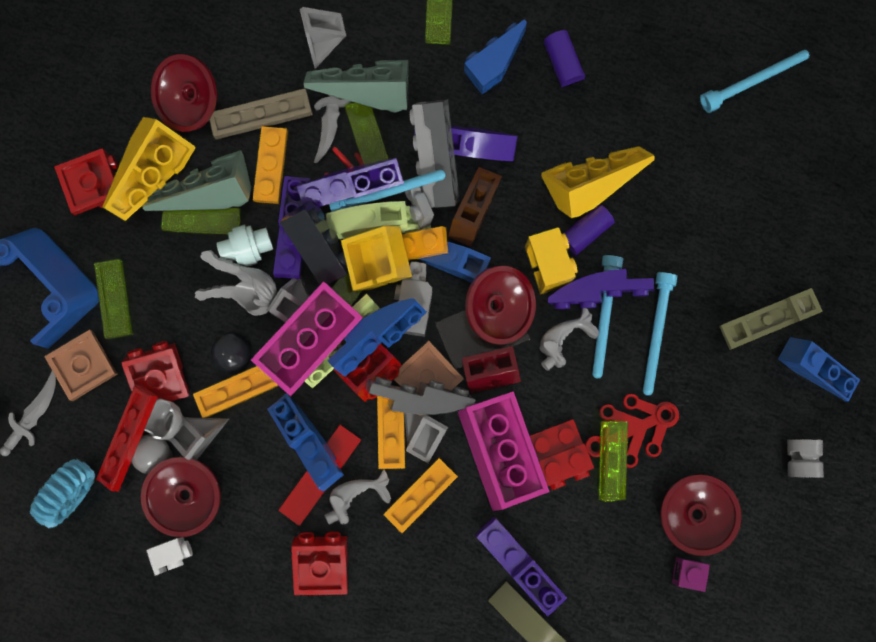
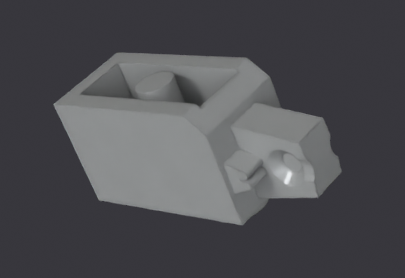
[394,262,432,337]

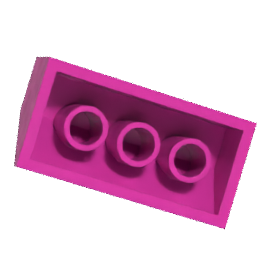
[251,282,363,396]
[458,392,549,511]

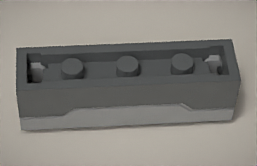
[410,99,460,208]

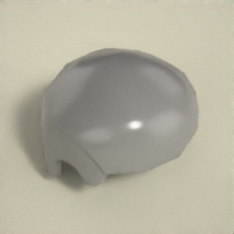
[144,399,183,441]
[132,434,173,474]

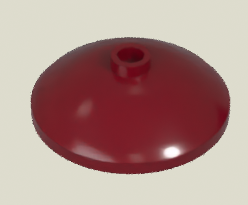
[151,54,217,132]
[465,266,536,344]
[141,457,221,537]
[660,475,741,556]

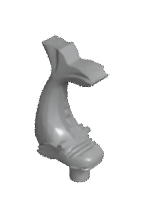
[539,308,599,371]
[325,469,391,524]

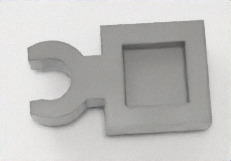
[405,187,434,229]

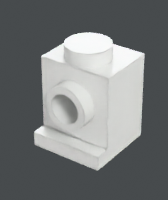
[147,537,192,575]

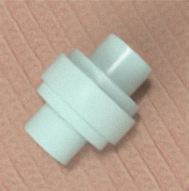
[217,225,273,267]

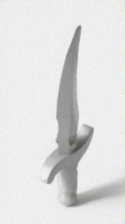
[314,95,351,163]
[0,371,56,456]

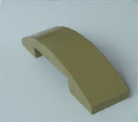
[719,288,822,350]
[488,581,567,642]

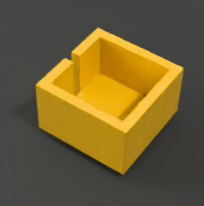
[341,226,412,291]
[525,227,577,294]

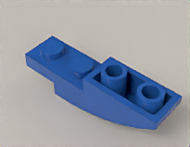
[327,298,427,377]
[267,393,344,491]

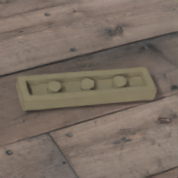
[210,89,313,139]

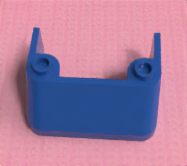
[0,228,100,349]

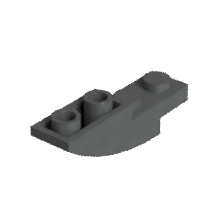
[365,377,475,415]

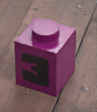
[672,557,710,592]

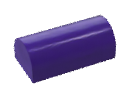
[544,30,585,87]
[564,204,615,256]

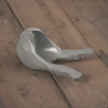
[195,250,277,316]

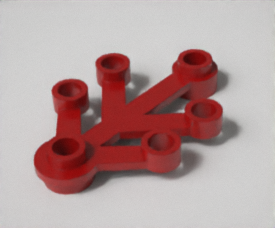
[585,394,679,468]

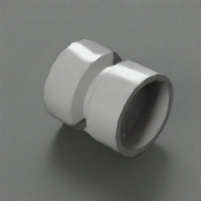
[787,440,824,478]

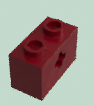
[462,346,521,393]

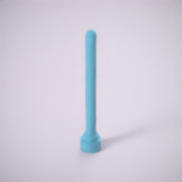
[700,50,809,113]
[330,170,446,212]
[592,255,623,378]
[643,272,678,395]

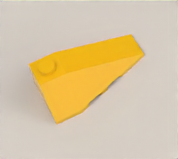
[102,117,196,221]
[541,147,655,218]

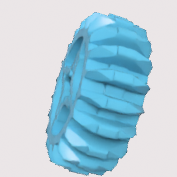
[30,459,95,528]

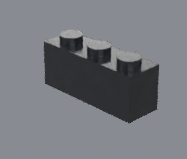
[280,200,348,285]

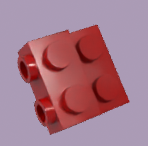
[55,148,119,215]
[121,341,190,401]
[333,344,402,402]
[530,420,594,490]
[292,532,348,595]

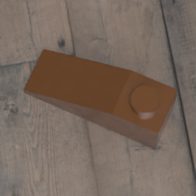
[448,167,502,247]

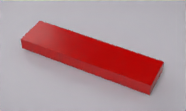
[96,385,158,491]
[278,425,361,526]

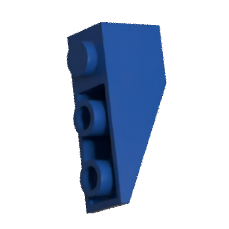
[464,19,527,94]
[417,241,491,283]
[778,337,860,402]

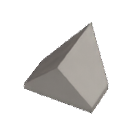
[300,7,346,69]
[267,276,310,323]
[404,413,448,463]
[169,416,229,460]

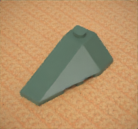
[304,60,408,112]
[142,150,251,211]

